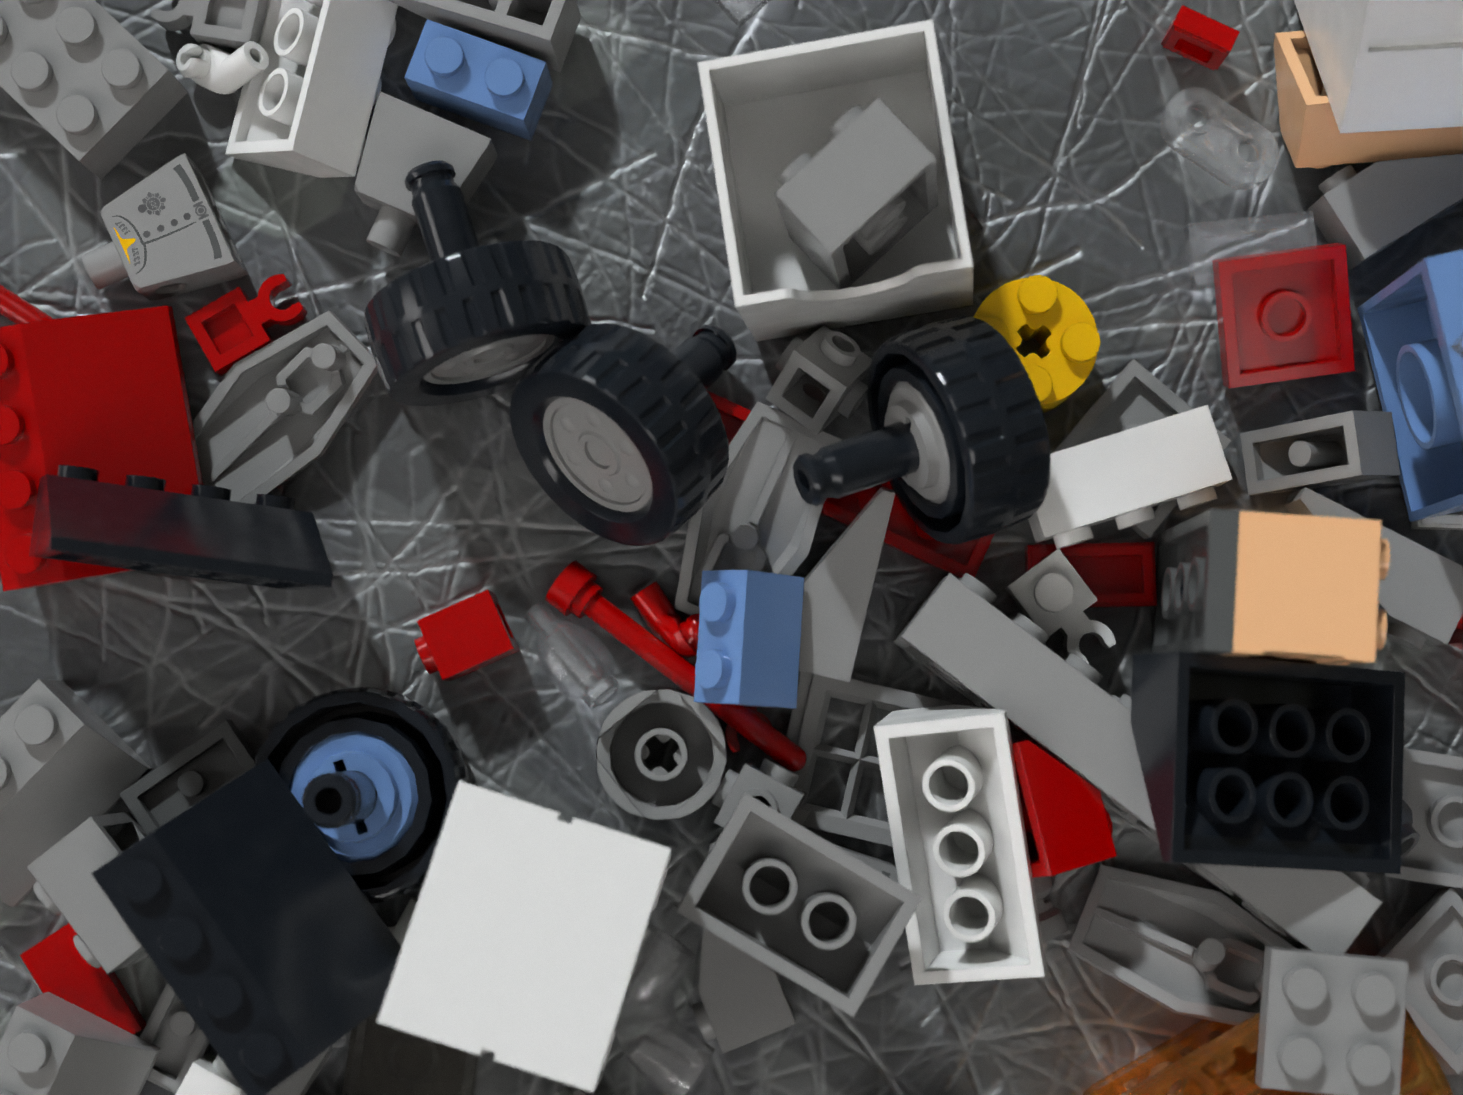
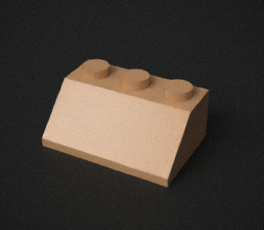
[1273,30,1463,169]

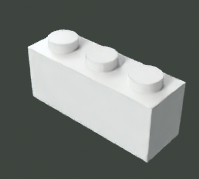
[1028,405,1232,549]

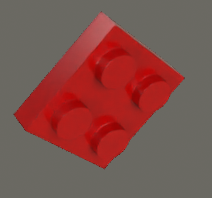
[1212,243,1355,389]

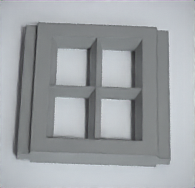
[769,671,951,847]

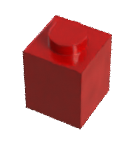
[414,589,520,682]

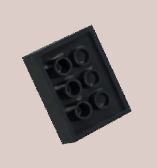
[29,465,333,590]
[1130,652,1405,874]
[91,759,402,1095]

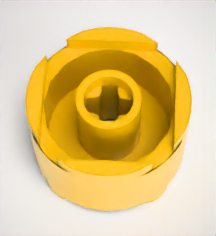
[974,275,1101,413]

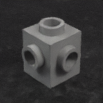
[765,325,872,435]
[711,758,810,828]

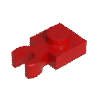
[184,274,308,376]

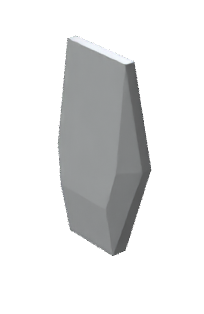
[192,311,378,504]
[674,401,842,616]
[1067,865,1296,1030]

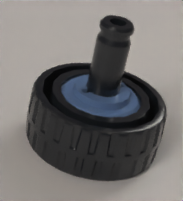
[254,687,470,904]

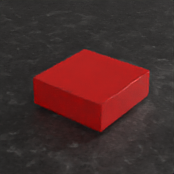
[1161,5,1240,71]

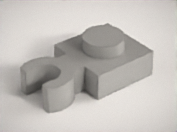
[151,0,269,49]

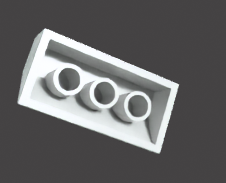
[225,0,398,178]
[874,704,1047,985]

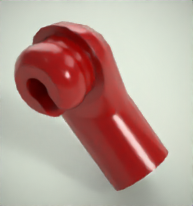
[630,581,699,658]

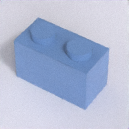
[404,19,553,141]
[694,570,804,709]

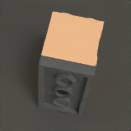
[1151,509,1390,666]

